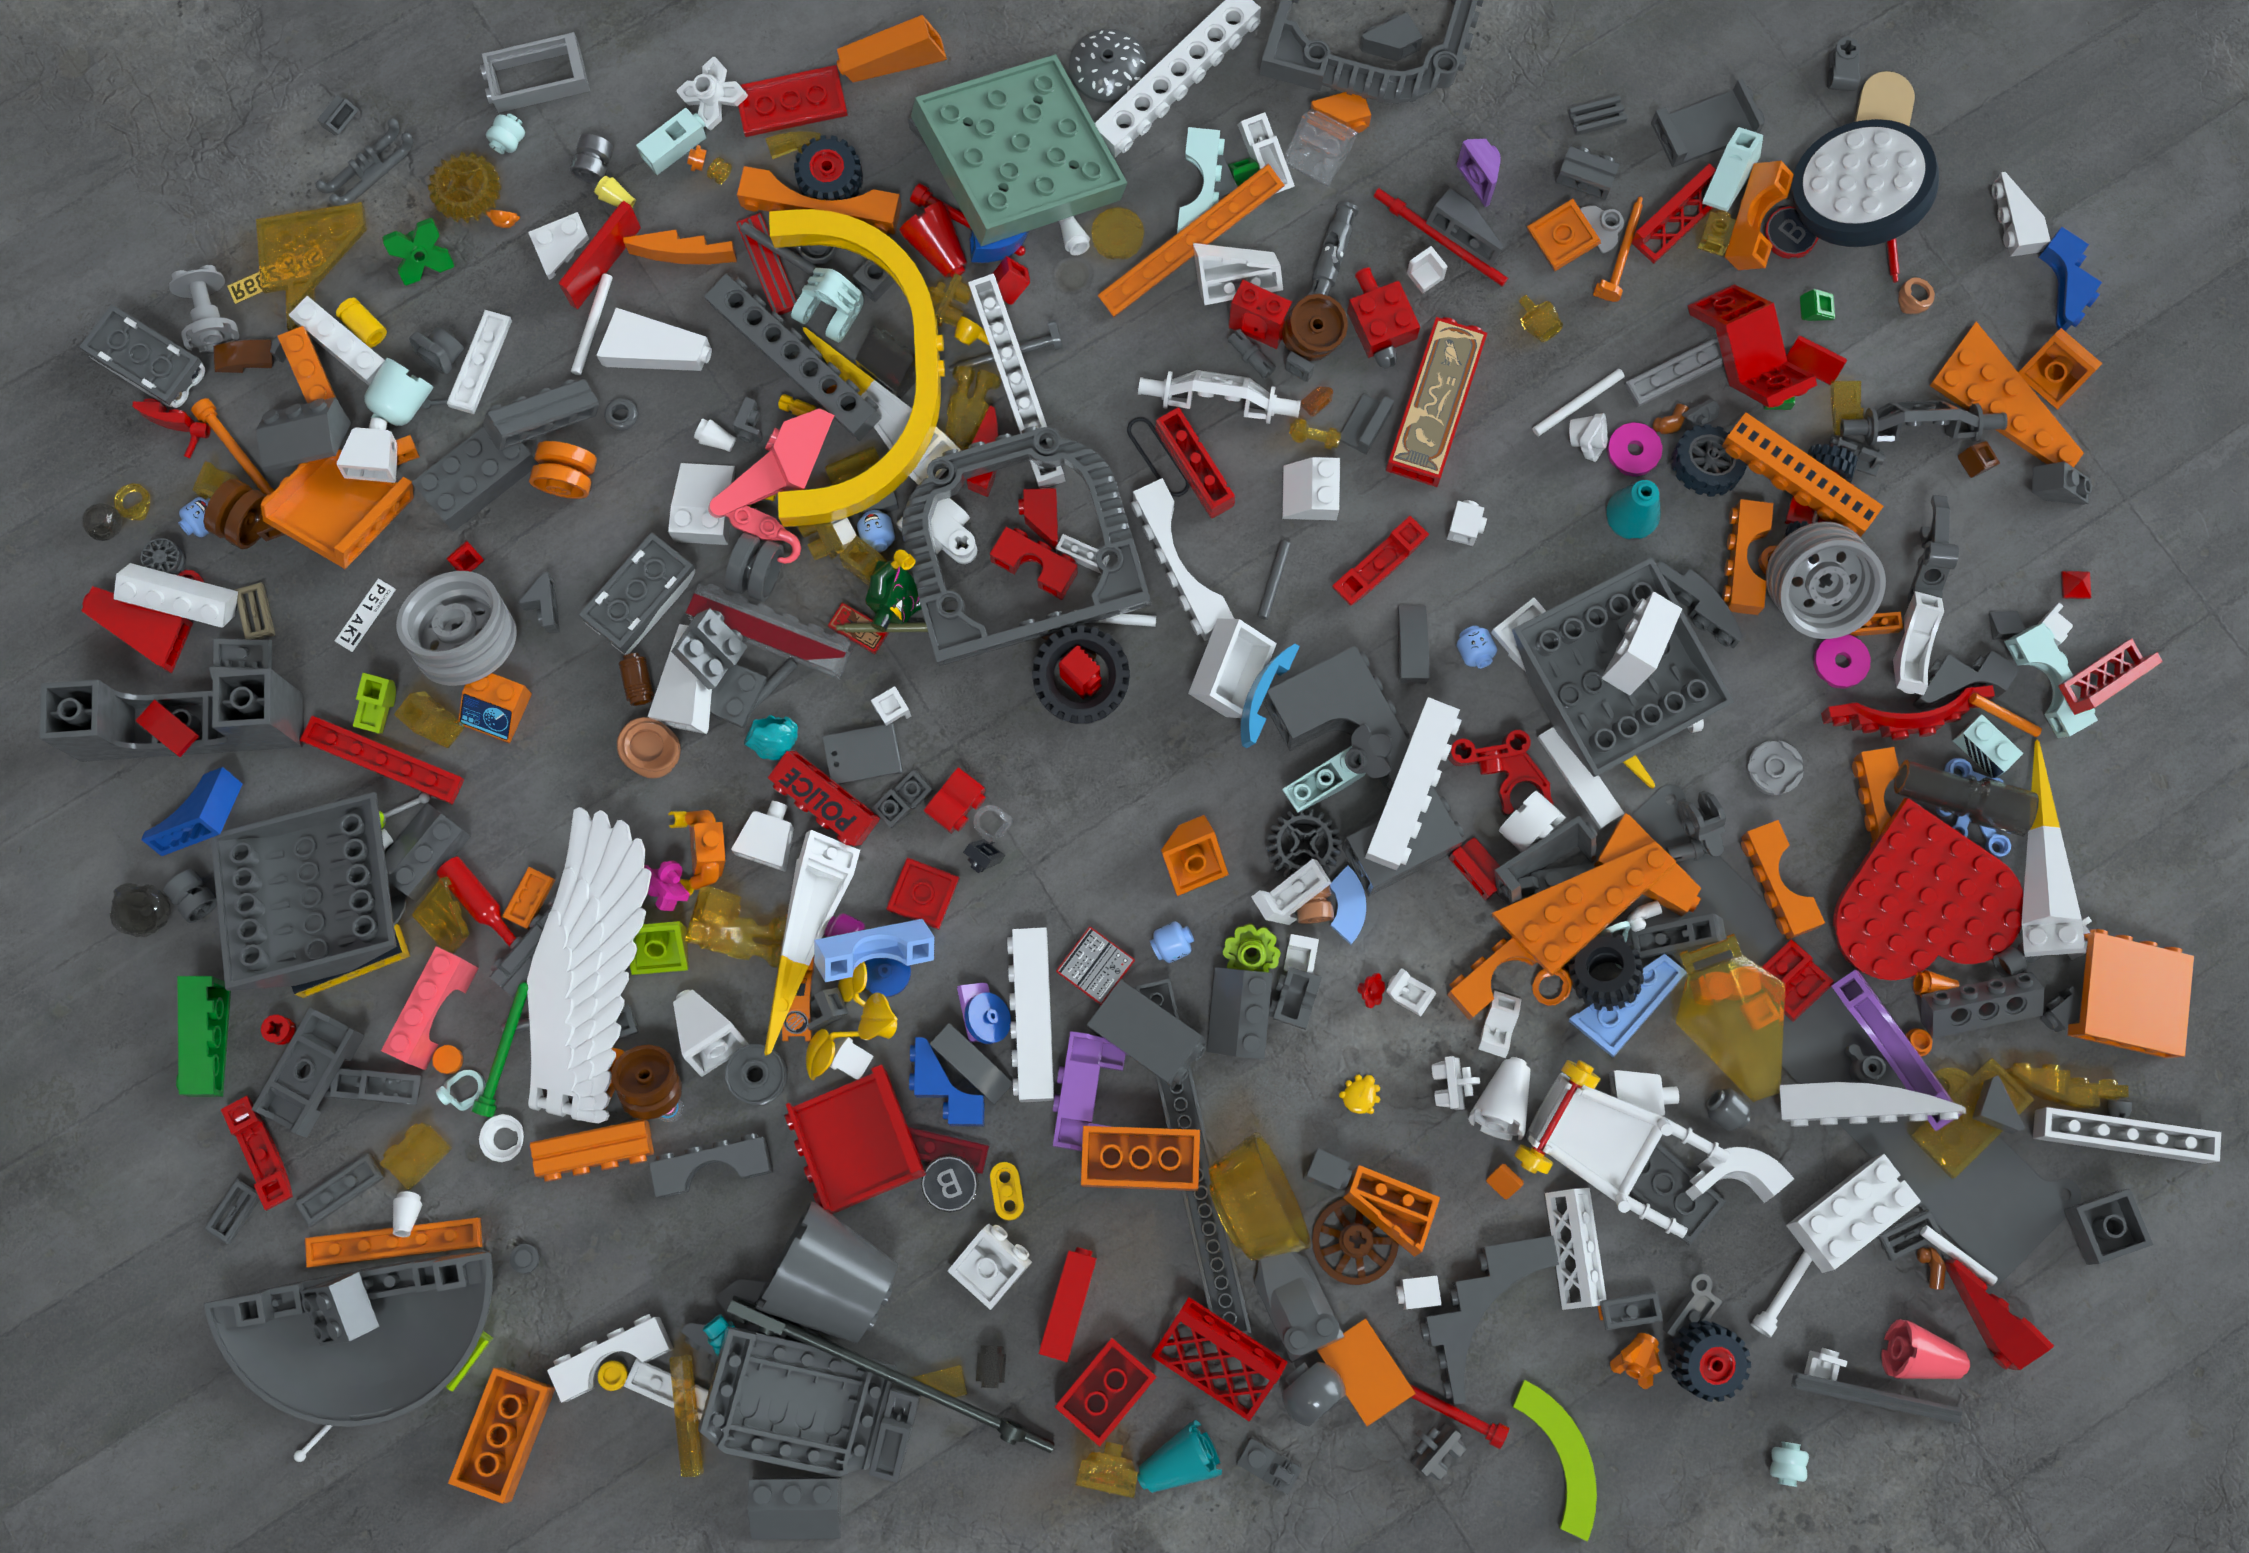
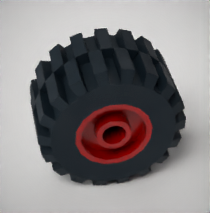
[794,135,863,201]
[1668,1321,1751,1402]

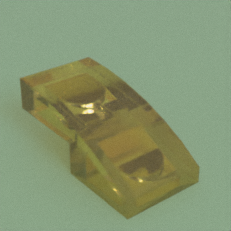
[765,131,821,159]
[1831,381,1864,435]

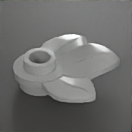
[1580,206,1624,253]

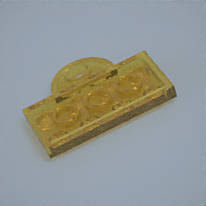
[1910,1058,2035,1179]

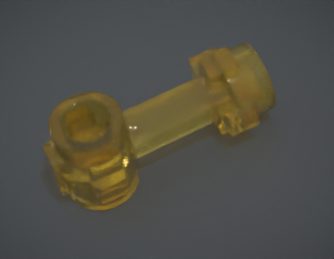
[1289,419,1341,449]

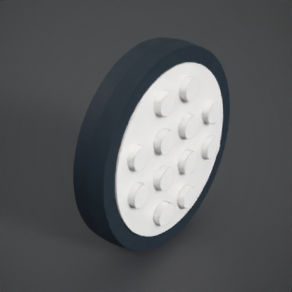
[1792,119,1939,247]

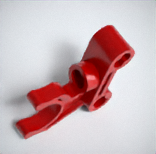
[1448,730,1554,815]

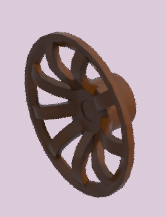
[1312,1199,1399,1285]

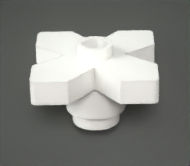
[677,57,748,130]

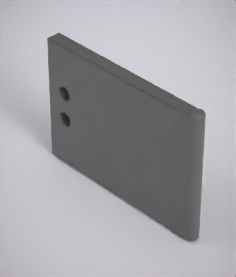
[822,722,903,784]

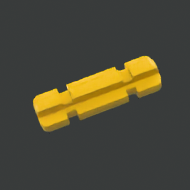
[778,394,827,416]

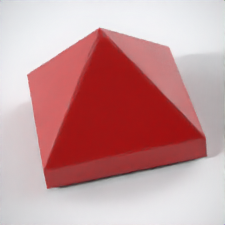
[446,541,484,572]
[2061,571,2091,599]

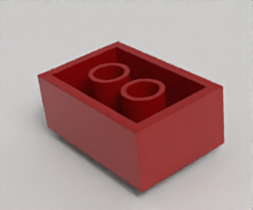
[1055,1338,1157,1447]

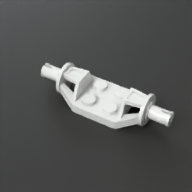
[1138,370,1301,424]

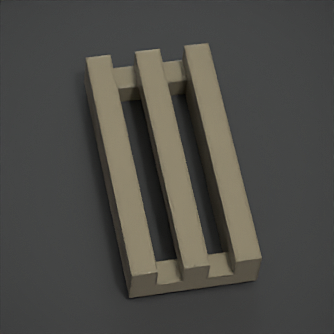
[235,583,275,640]

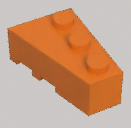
[1343,1165,1440,1257]

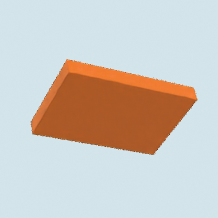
[1317,1318,1416,1427]

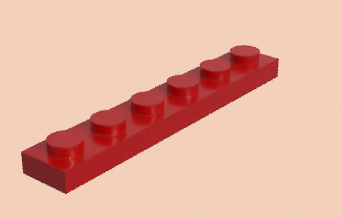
[300,715,464,805]

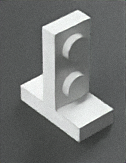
[1252,859,1332,925]

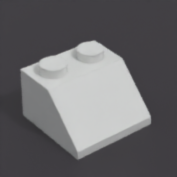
[1282,457,1340,520]

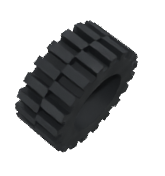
[1032,625,1130,724]

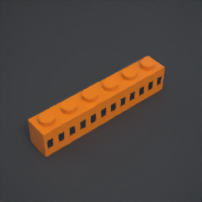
[1721,412,1884,537]

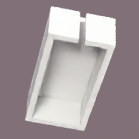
[1786,1154,1921,1273]

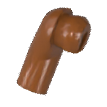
[1652,404,1689,434]
[1917,1246,1946,1290]

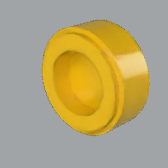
[598,1361,629,1391]

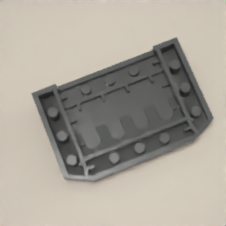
[698,1327,897,1477]

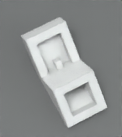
[1478,990,1522,1058]

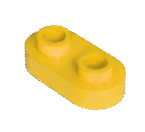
[990,1162,1024,1221]

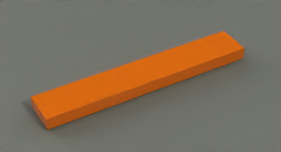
[305,1218,482,1268]

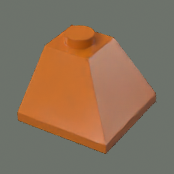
[1161,815,1229,896]

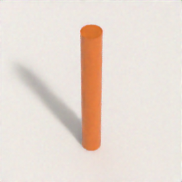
[1969,693,2042,737]

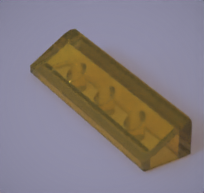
[669,1355,704,1477]

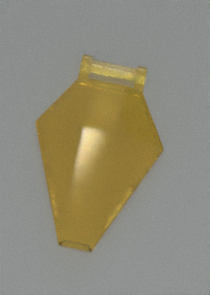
[1675,933,1785,1102]

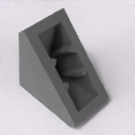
[1972,1075,2025,1134]

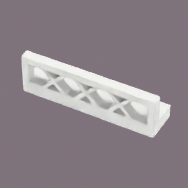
[1545,1188,1607,1310]

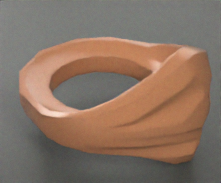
[1898,278,1935,314]

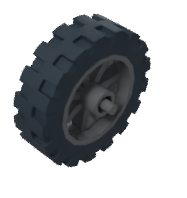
[1671,424,1748,497]

